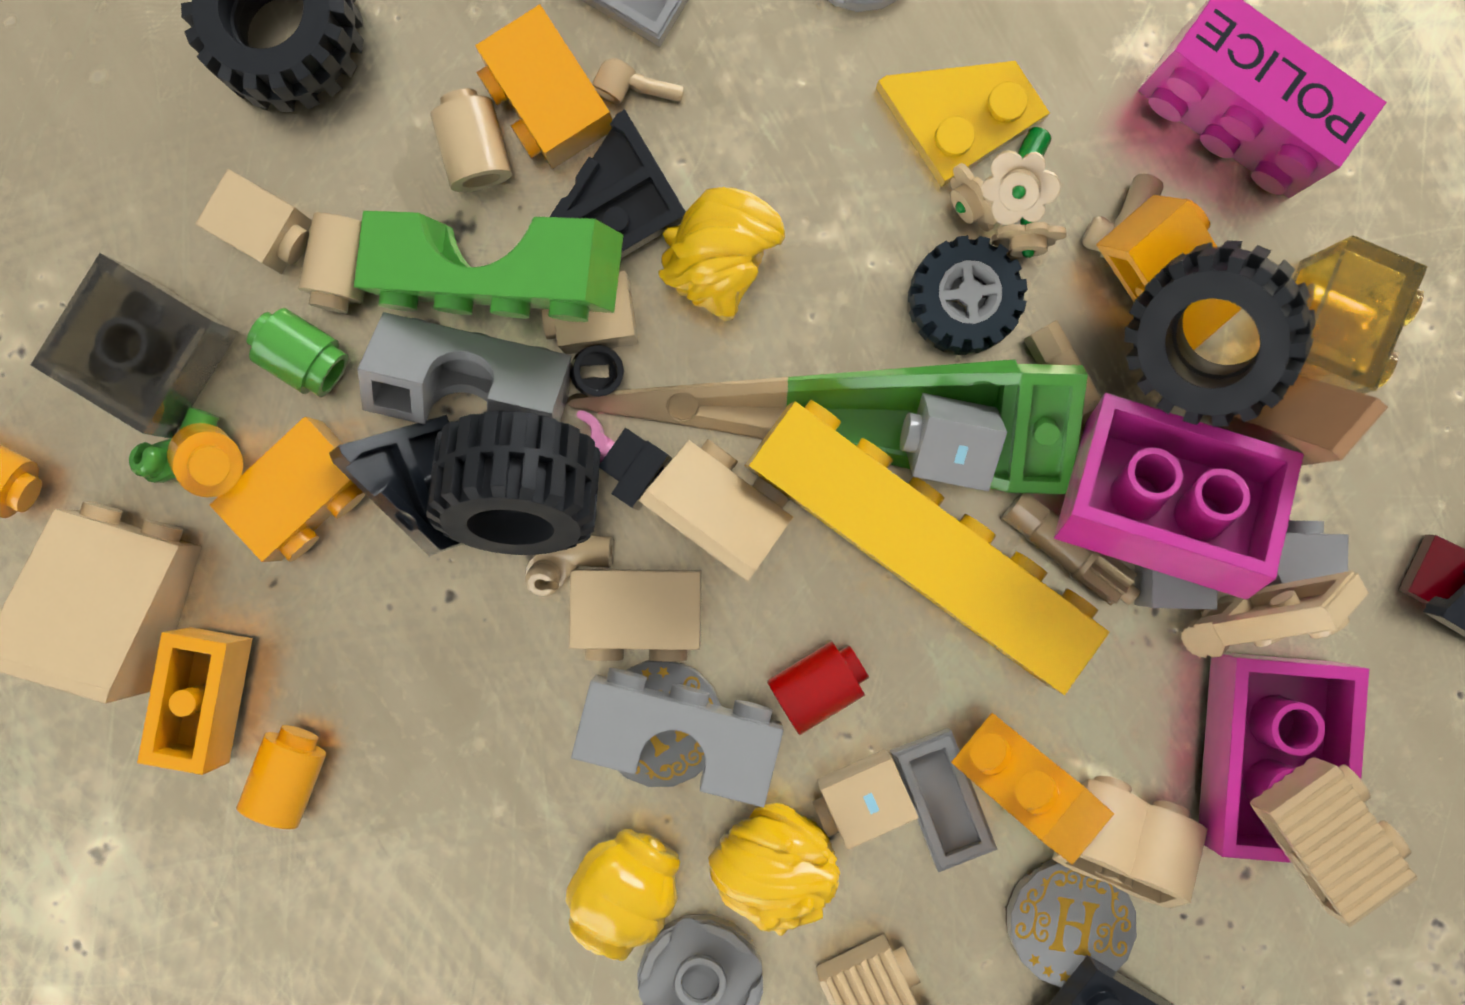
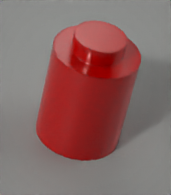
[767,641,869,735]

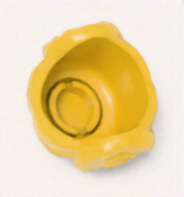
[565,829,680,961]

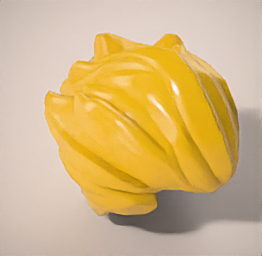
[658,187,785,322]
[708,802,840,936]

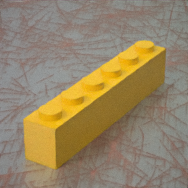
[744,400,1110,695]

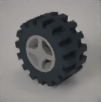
[907,235,1028,355]

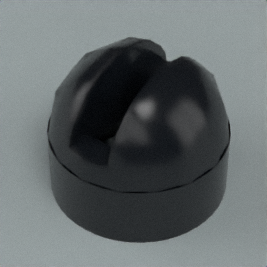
[570,345,624,397]

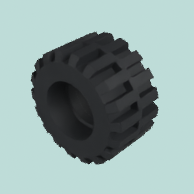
[181,0,364,112]
[1124,240,1316,427]
[427,411,600,555]

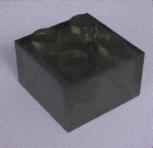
[30,253,238,439]

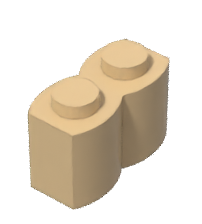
[1052,776,1208,909]

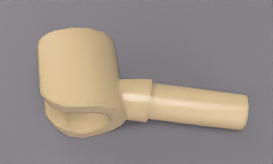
[593,58,684,105]

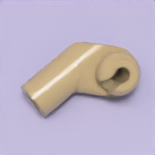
[1082,174,1164,257]

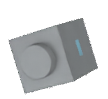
[900,393,1007,491]

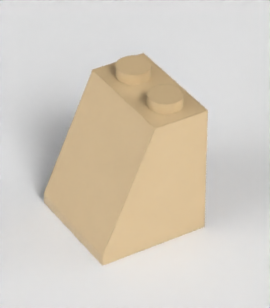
[0,501,202,704]

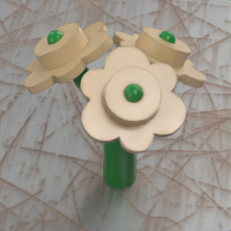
[950,127,1067,258]

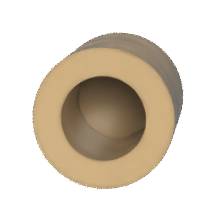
[430,88,512,192]
[298,212,365,313]

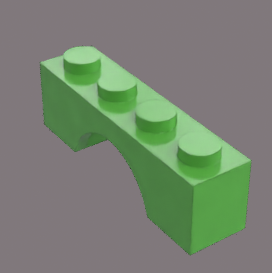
[354,211,623,322]

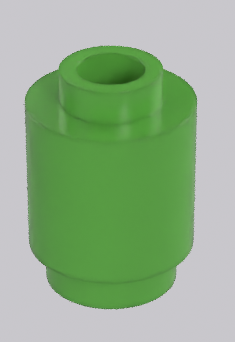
[247,308,349,397]

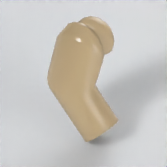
[525,535,614,597]

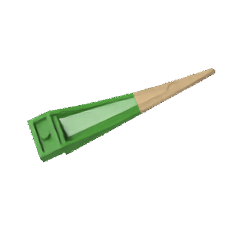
[566,359,1088,494]

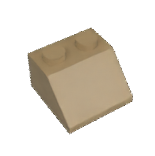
[639,439,793,582]

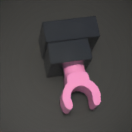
[577,411,673,511]

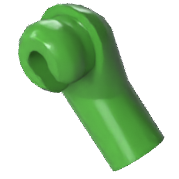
[129,406,219,483]

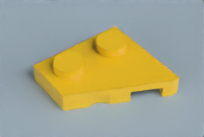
[876,61,1050,187]

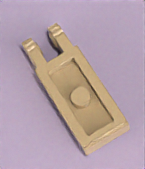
[1180,571,1369,658]

